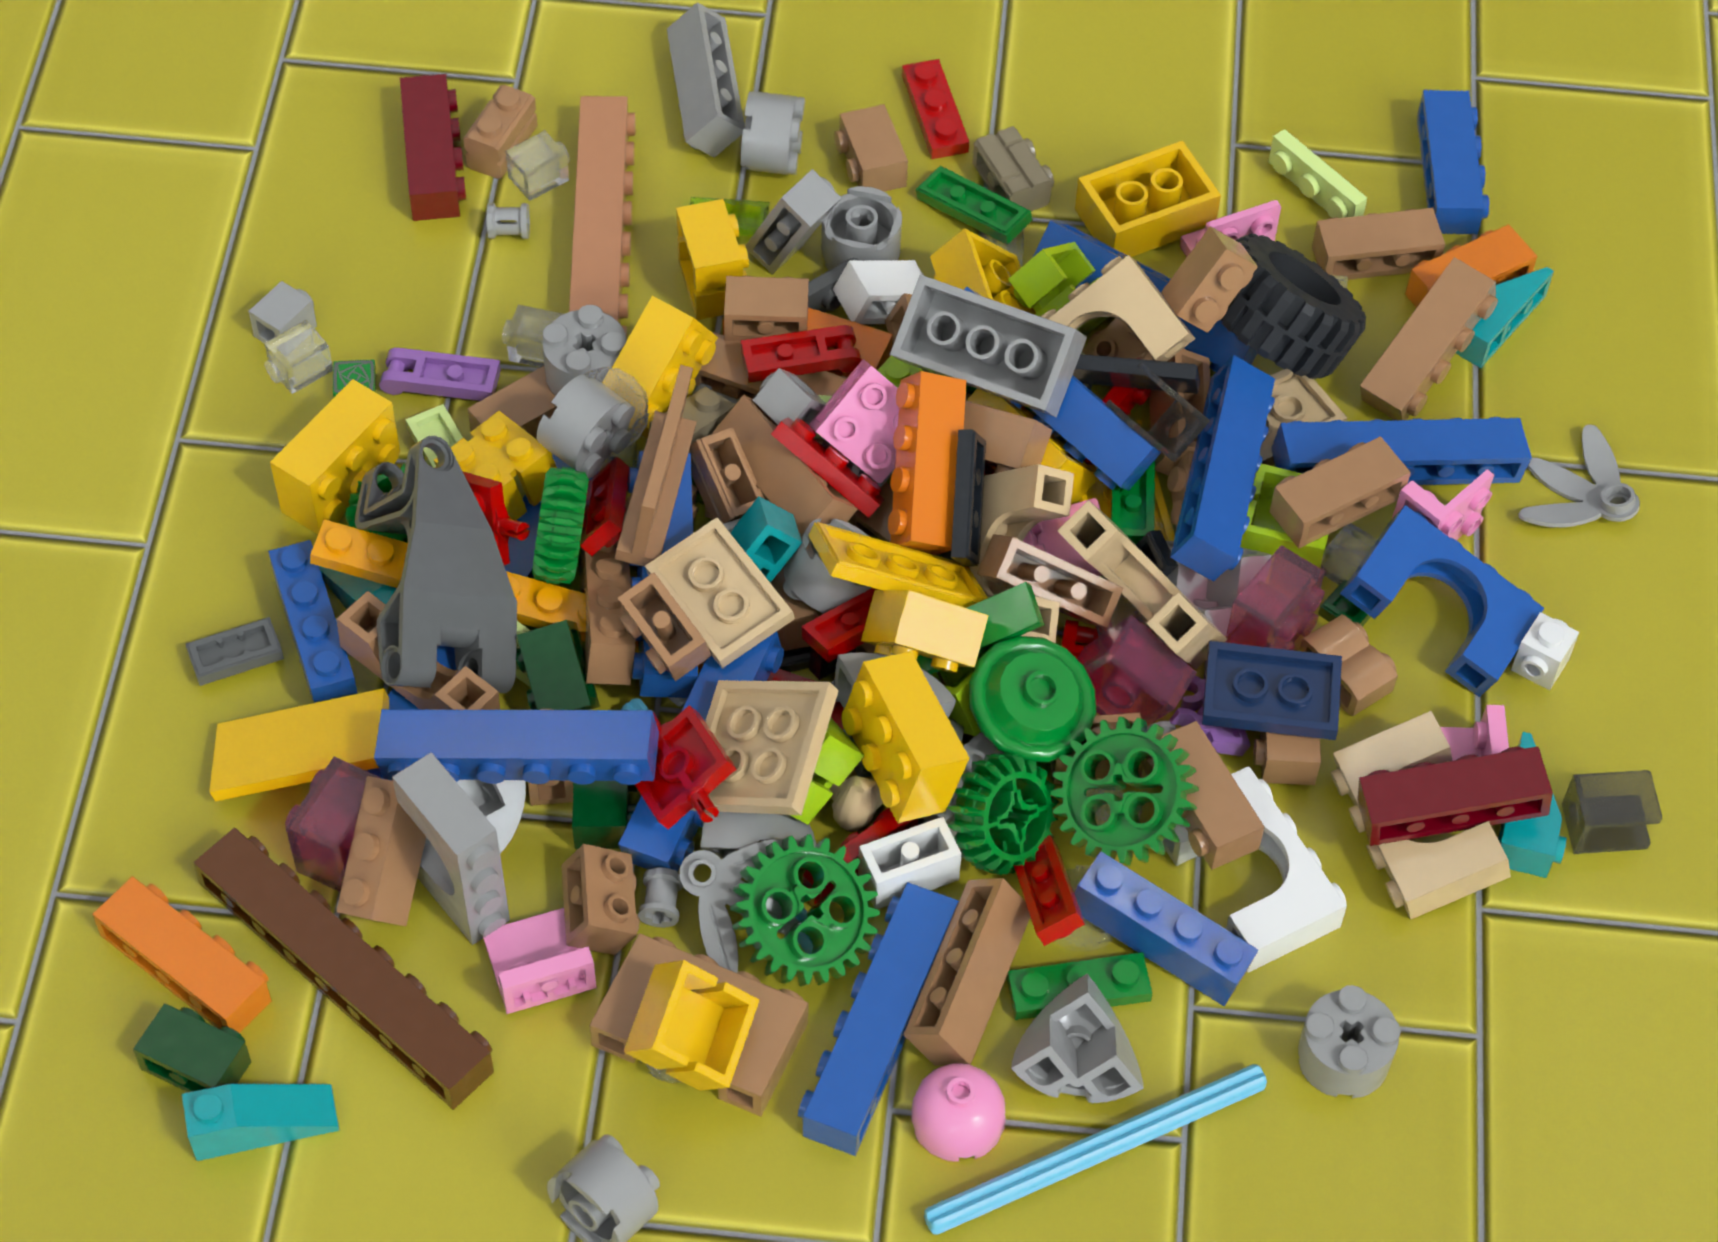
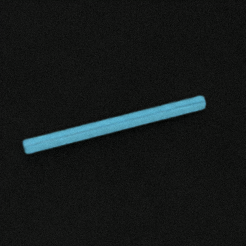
[924,1064,1267,1235]

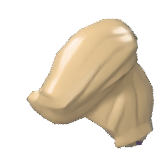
[830,769,883,831]

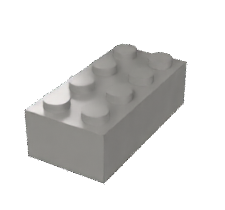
[890,275,1087,417]

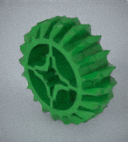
[532,467,589,585]
[947,753,1060,875]

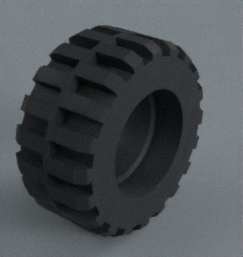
[1221,234,1366,379]

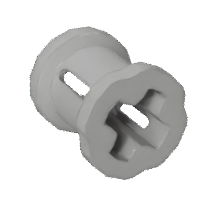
[487,203,530,239]
[638,867,683,928]

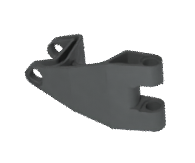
[355,435,517,694]

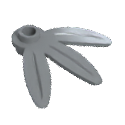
[1518,425,1640,527]
[680,839,800,973]

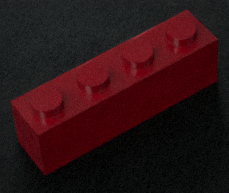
[400,74,467,221]
[1357,746,1553,846]

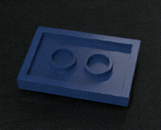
[1202,641,1342,740]

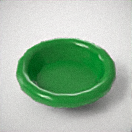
[969,636,1096,763]

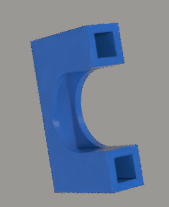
[1340,505,1544,697]

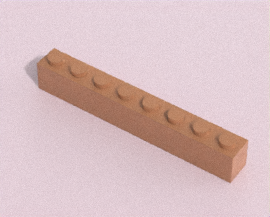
[569,96,636,339]

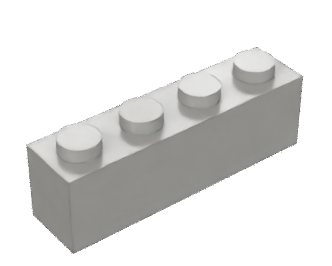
[667,2,745,157]

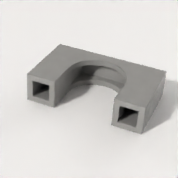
[392,752,510,945]

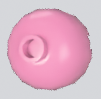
[912,1064,1005,1162]

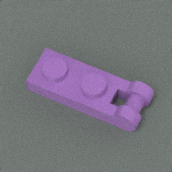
[379,348,501,401]

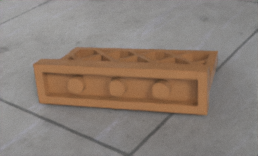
[615,365,697,567]

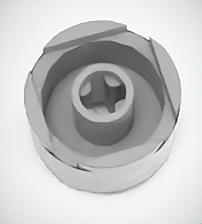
[741,91,805,175]
[821,186,902,270]
[543,305,627,396]
[537,374,635,479]
[783,518,872,615]
[1298,985,1401,1098]
[547,1134,660,1242]

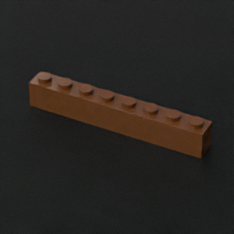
[193,827,494,1110]

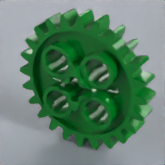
[1051,716,1199,866]
[730,834,880,987]

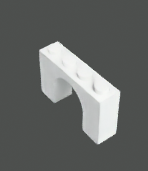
[1162,766,1347,973]

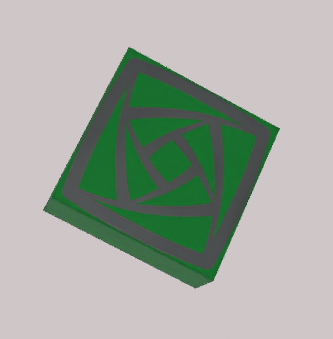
[333,359,376,397]

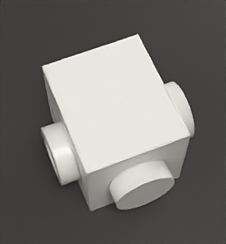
[1511,612,1579,691]

